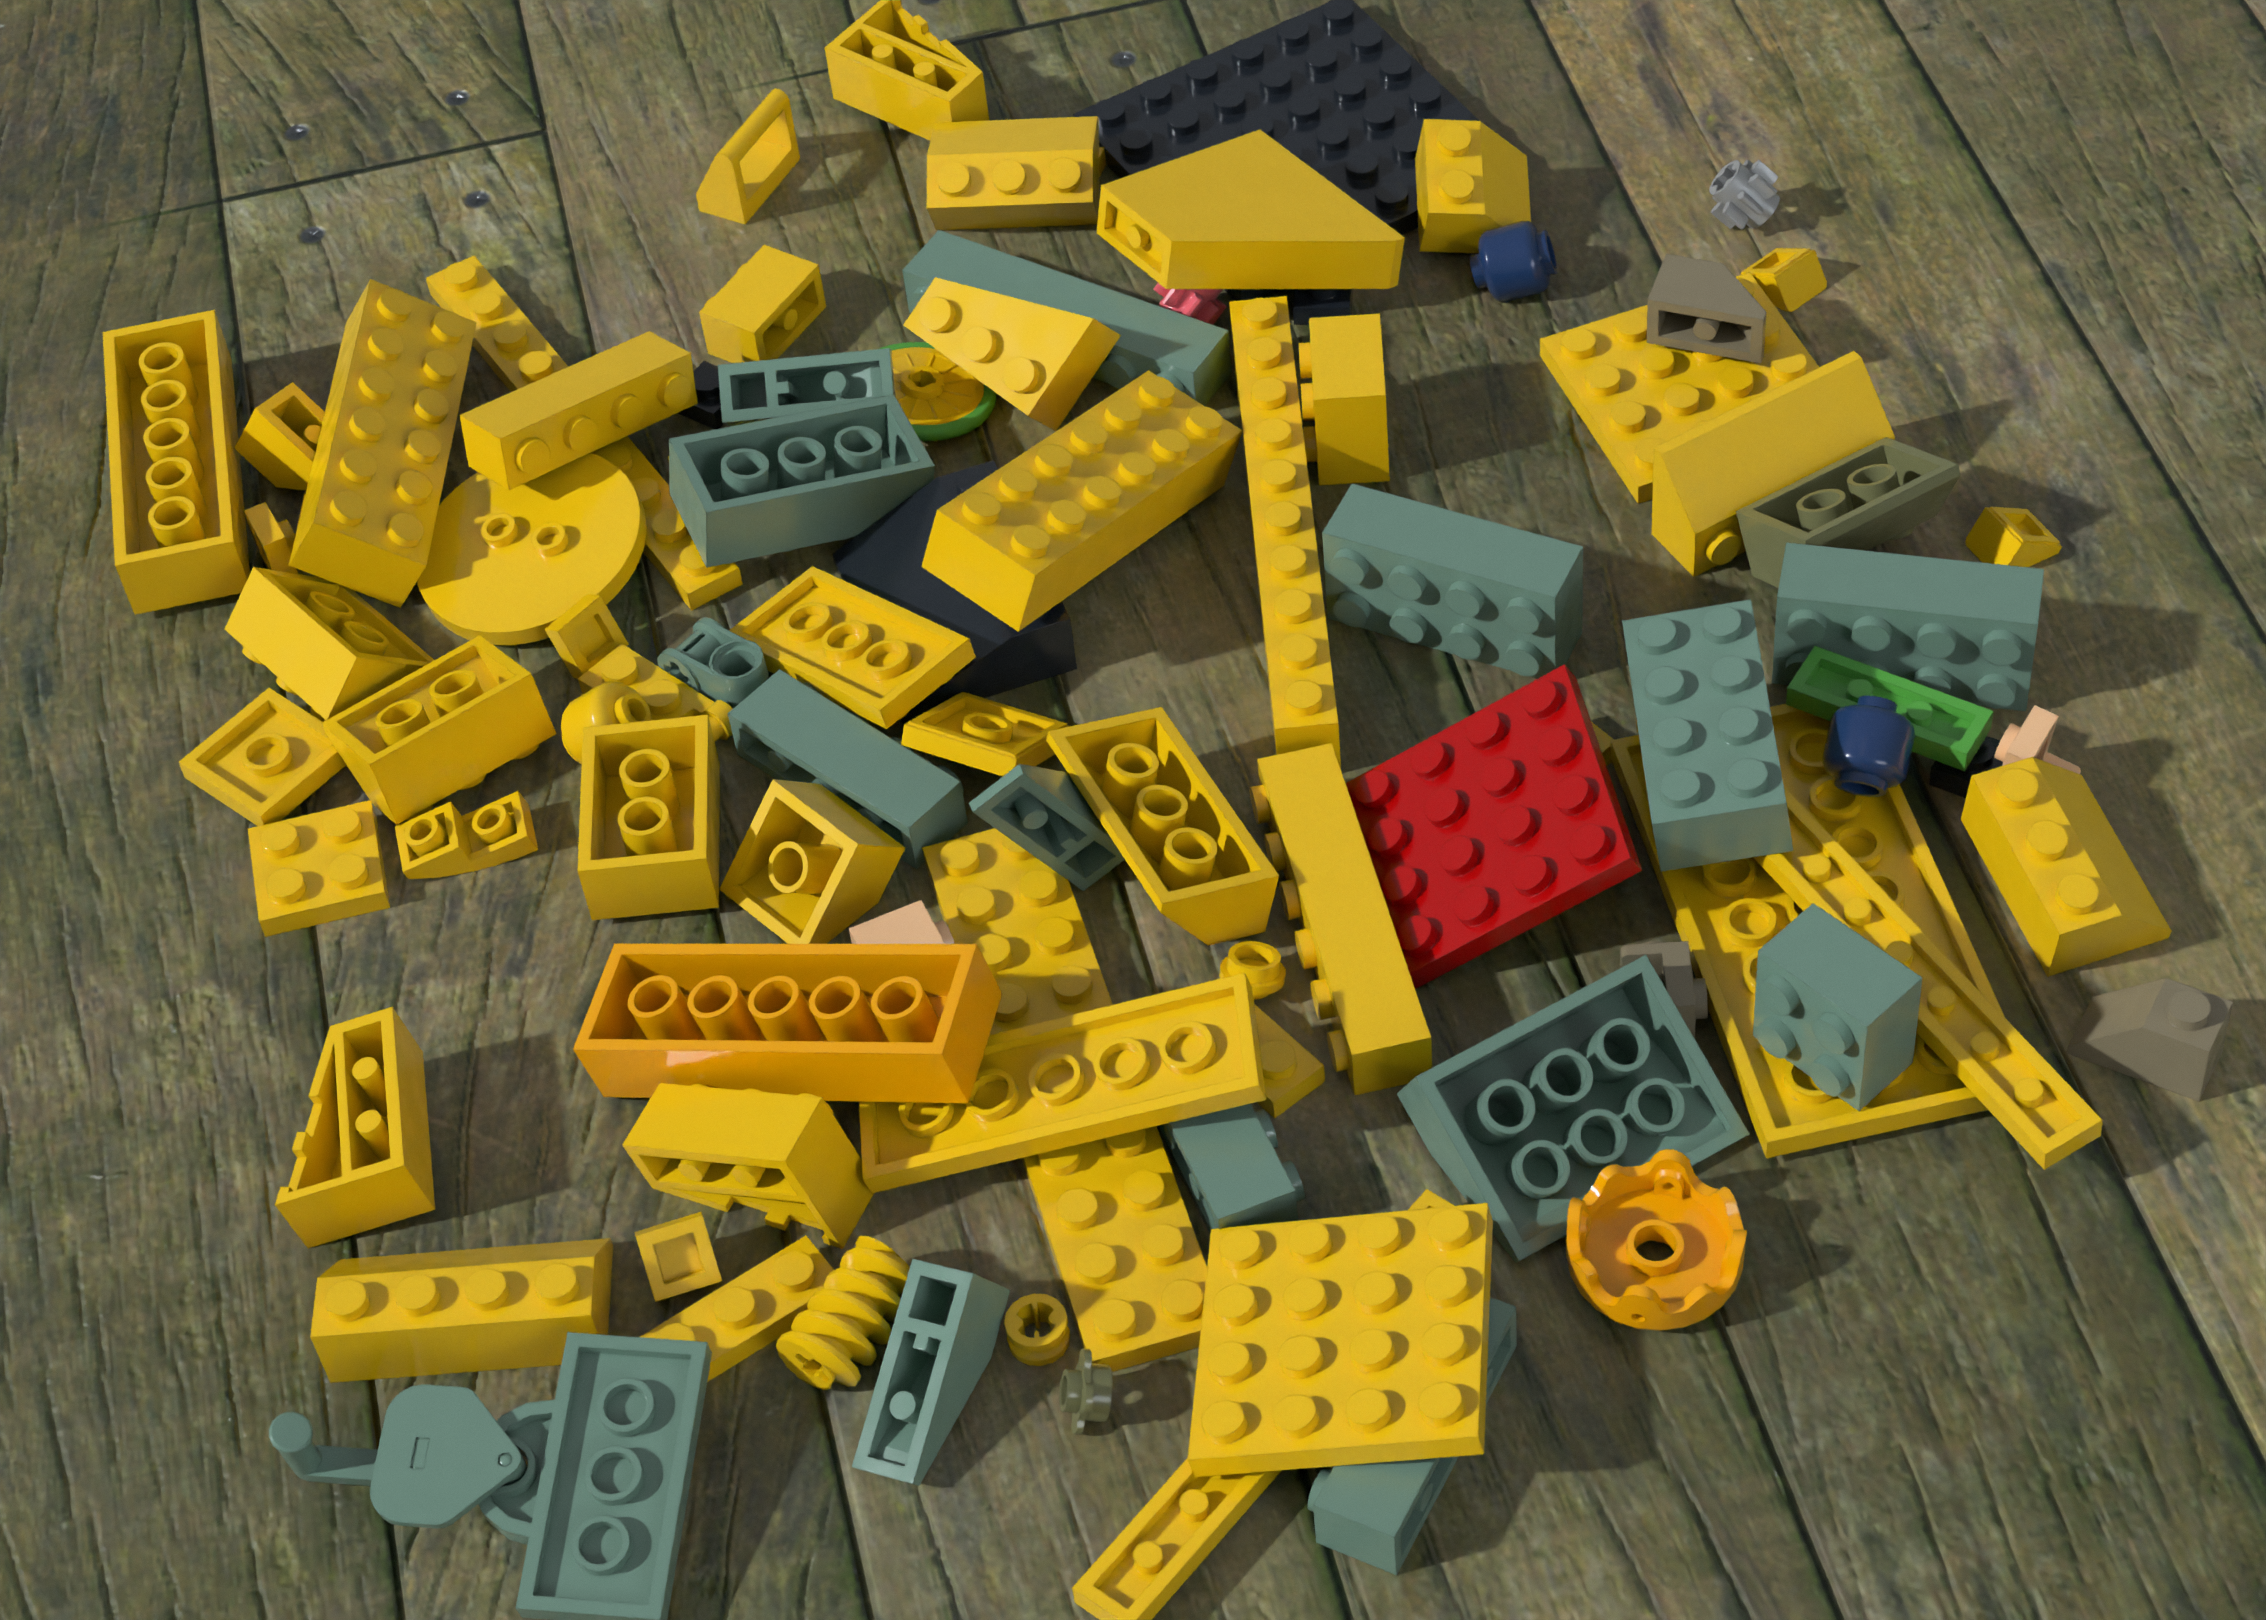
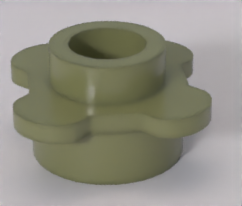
[1059,1348,1113,1435]

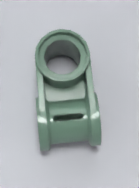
[657,617,770,708]

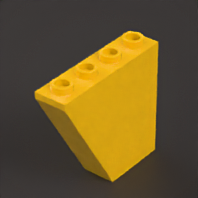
[1097,129,1405,289]

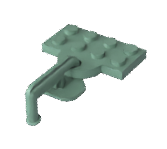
[269,1332,712,1620]

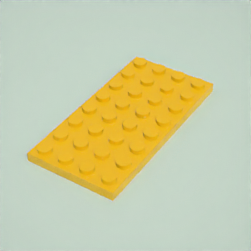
[1610,704,2005,1158]

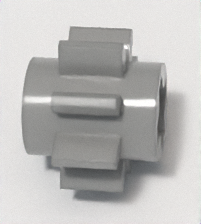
[1709,160,1780,229]

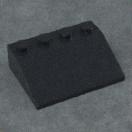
[832,460,1077,724]

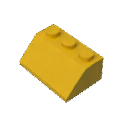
[927,116,1099,230]
[224,567,434,722]
[321,635,557,825]
[1961,757,2171,977]

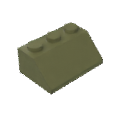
[1736,437,1961,588]

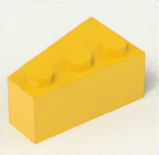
[824,0,989,141]
[903,277,1121,431]
[275,1007,435,1249]
[622,1083,874,1249]

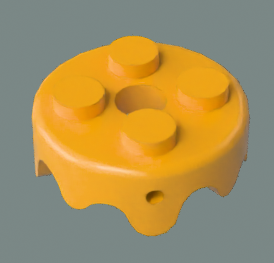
[1566,1149,1747,1331]

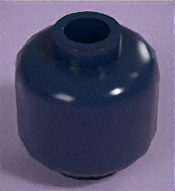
[1470,221,1558,303]
[1822,696,1915,797]

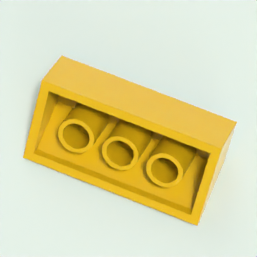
[1651,351,1895,577]
[1046,707,1279,946]
[310,1238,613,1383]

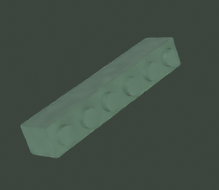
[902,230,1232,406]

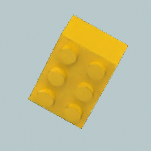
[577,715,720,920]

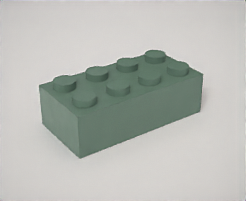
[669,394,935,568]
[1322,484,1583,678]
[1772,542,2044,711]
[1622,599,1793,872]

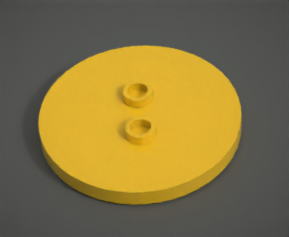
[417,453,647,645]

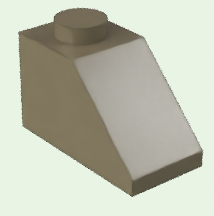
[1647,254,1766,363]
[2067,978,2233,1101]

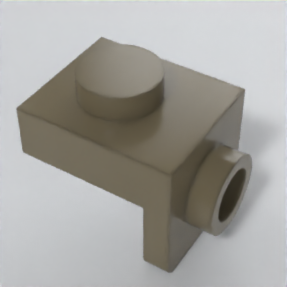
[1620,941,1708,1039]

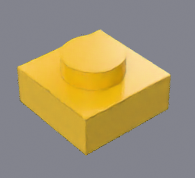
[244,502,298,574]
[544,594,629,679]
[635,1212,722,1302]

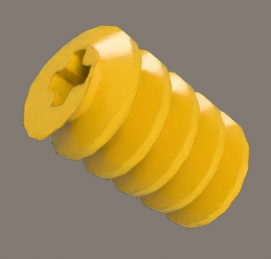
[776,1236,910,1390]

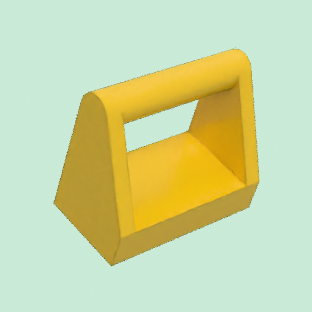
[696,88,800,225]

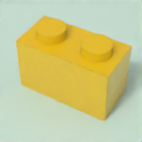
[699,245,827,363]

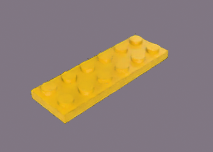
[859,973,1266,1193]

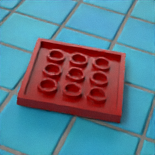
[1345,664,1642,989]

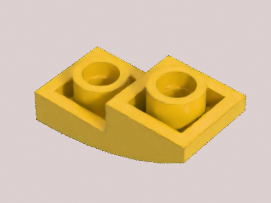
[395,791,538,879]

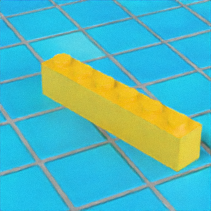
[1249,743,1433,1096]

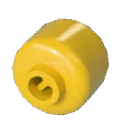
[561,681,652,765]

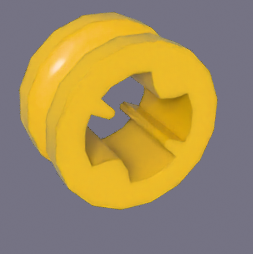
[1004,1293,1071,1366]

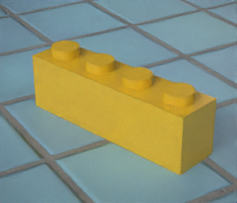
[460,331,698,490]

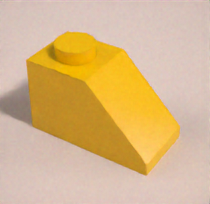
[234,382,325,491]

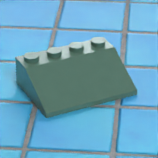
[1397,955,1749,1263]

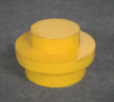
[1219,941,1286,1000]

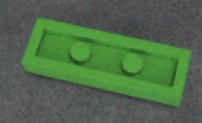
[1786,646,1994,771]

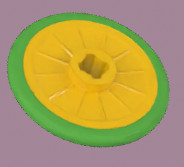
[879,342,996,441]

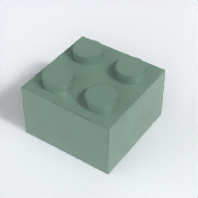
[1753,903,1923,1111]

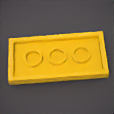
[729,566,976,729]

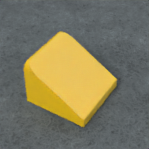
[1740,248,1827,312]
[1965,507,2062,567]

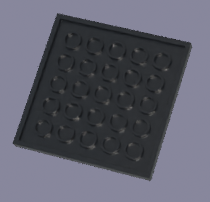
[1073,0,1480,301]

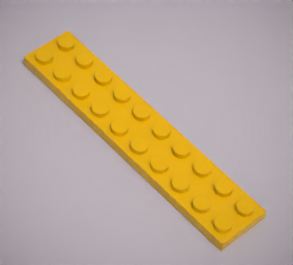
[922,828,1207,1372]

